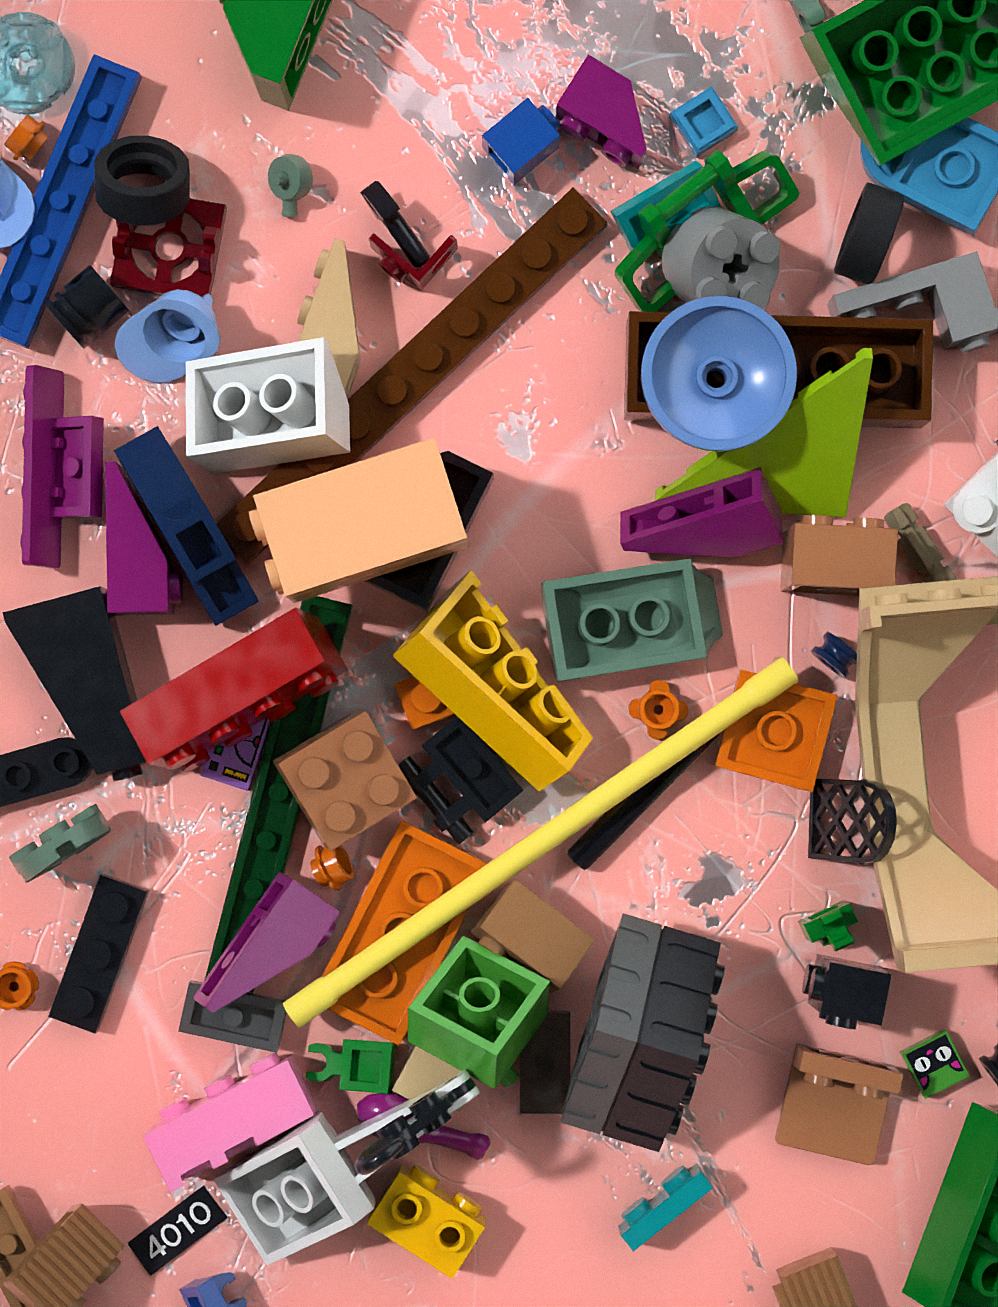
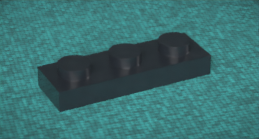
[48,874,150,1034]

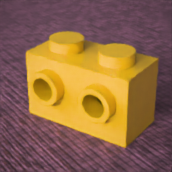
[367,1164,486,1279]

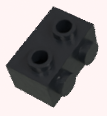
[802,954,892,1029]

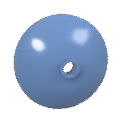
[641,296,797,452]

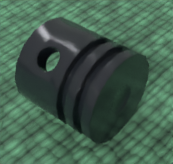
[45,265,130,349]

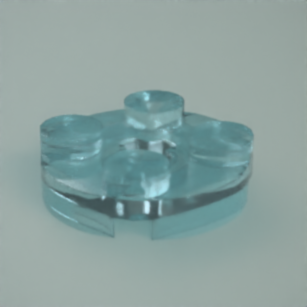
[0,12,75,115]

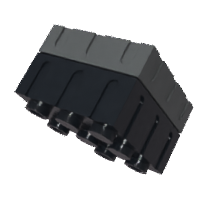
[560,913,725,1152]

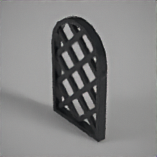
[808,778,897,865]

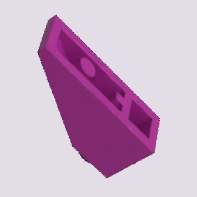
[105,462,183,616]
[620,467,783,557]
[193,872,340,1013]

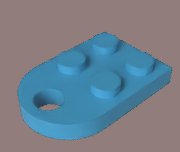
[860,117,998,237]

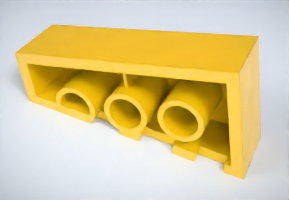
[392,570,593,792]

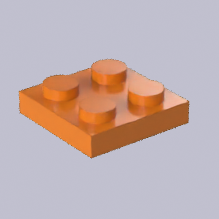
[714,669,838,792]

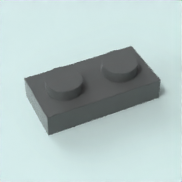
[178,980,287,1053]

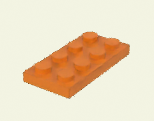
[322,820,488,1046]

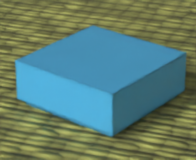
[669,86,738,157]

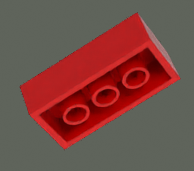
[120,607,348,772]

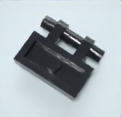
[398,716,524,845]

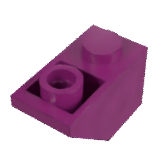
[555,54,647,169]

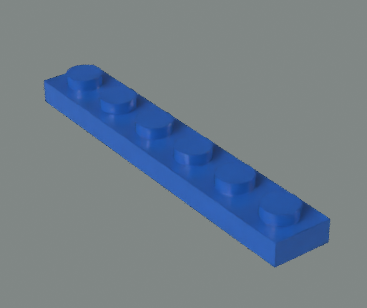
[0,54,142,349]

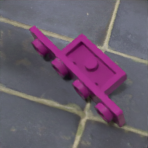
[20,365,104,568]

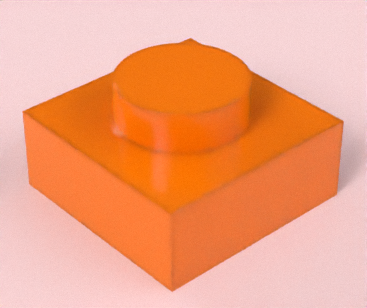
[394,676,454,730]

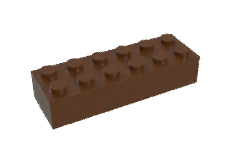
[624,311,933,429]

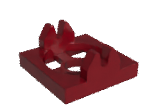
[110,198,227,297]

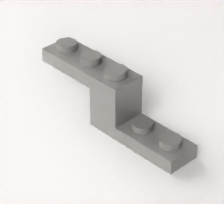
[827,251,998,353]

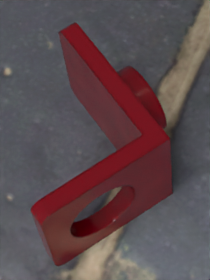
[369,233,458,291]

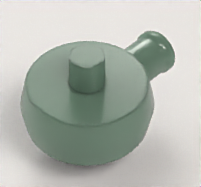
[268,154,313,217]

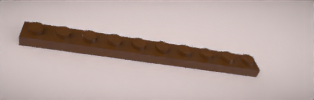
[216,187,607,564]

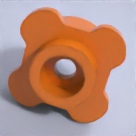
[628,680,688,740]

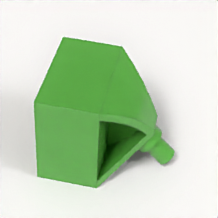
[408,936,550,1089]

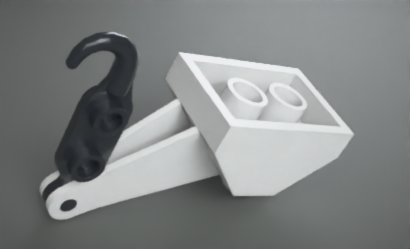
[213,1070,480,1266]

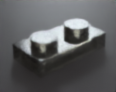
[520,1010,570,1114]

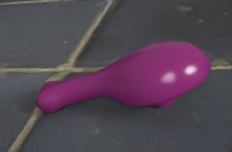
[357,1093,491,1160]

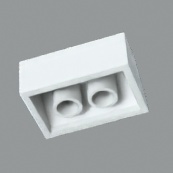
[186,337,350,474]

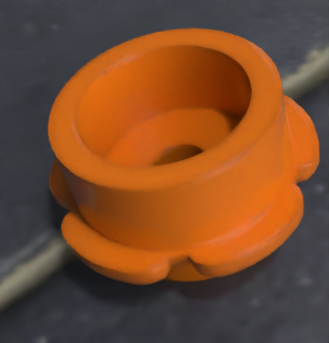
[4,114,49,161]
[310,845,354,891]
[0,961,39,1011]

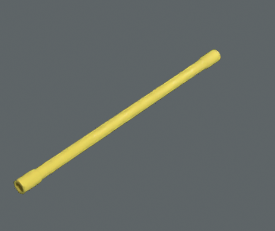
[283,656,799,1028]

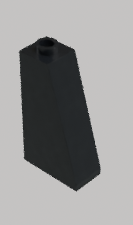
[2,586,147,782]

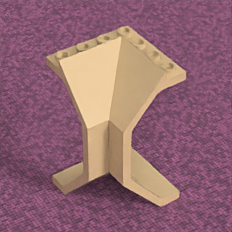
[855,576,998,973]

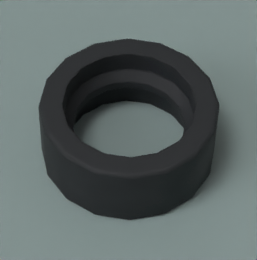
[94,135,190,226]
[834,182,904,285]

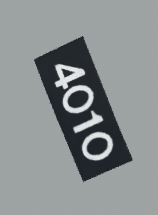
[128,1185,227,1276]

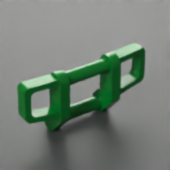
[615,150,799,312]

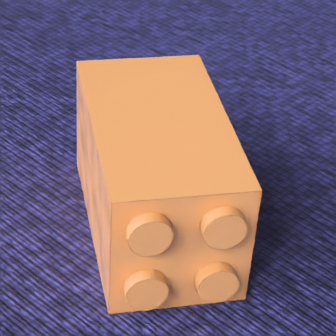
[249,437,469,603]

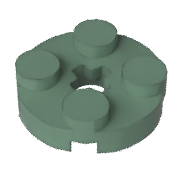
[8,804,111,883]

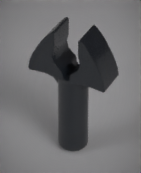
[360,181,430,268]

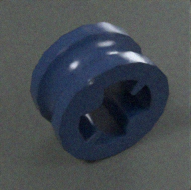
[811,631,857,679]

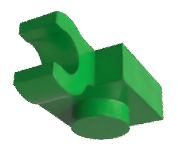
[798,900,858,952]

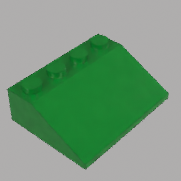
[800,0,998,166]
[902,1102,998,1307]

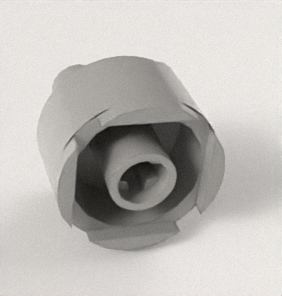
[662,206,780,310]

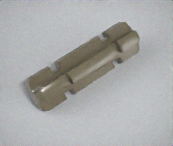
[884,503,957,583]

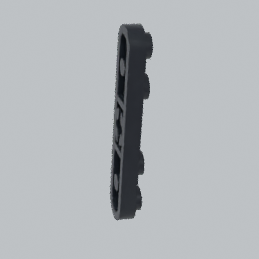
[0,737,93,808]

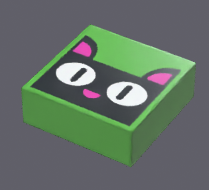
[899,1029,970,1099]

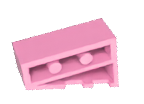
[143,1052,318,1193]

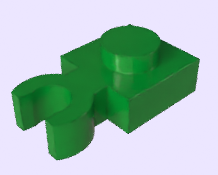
[305,1039,397,1094]

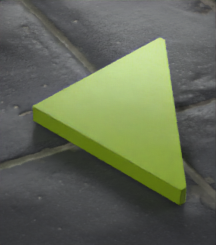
[655,348,873,517]

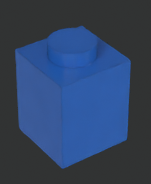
[482,98,561,185]

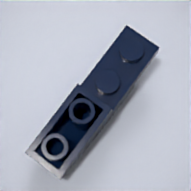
[114,426,259,626]

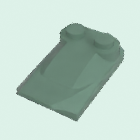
[541,558,723,682]

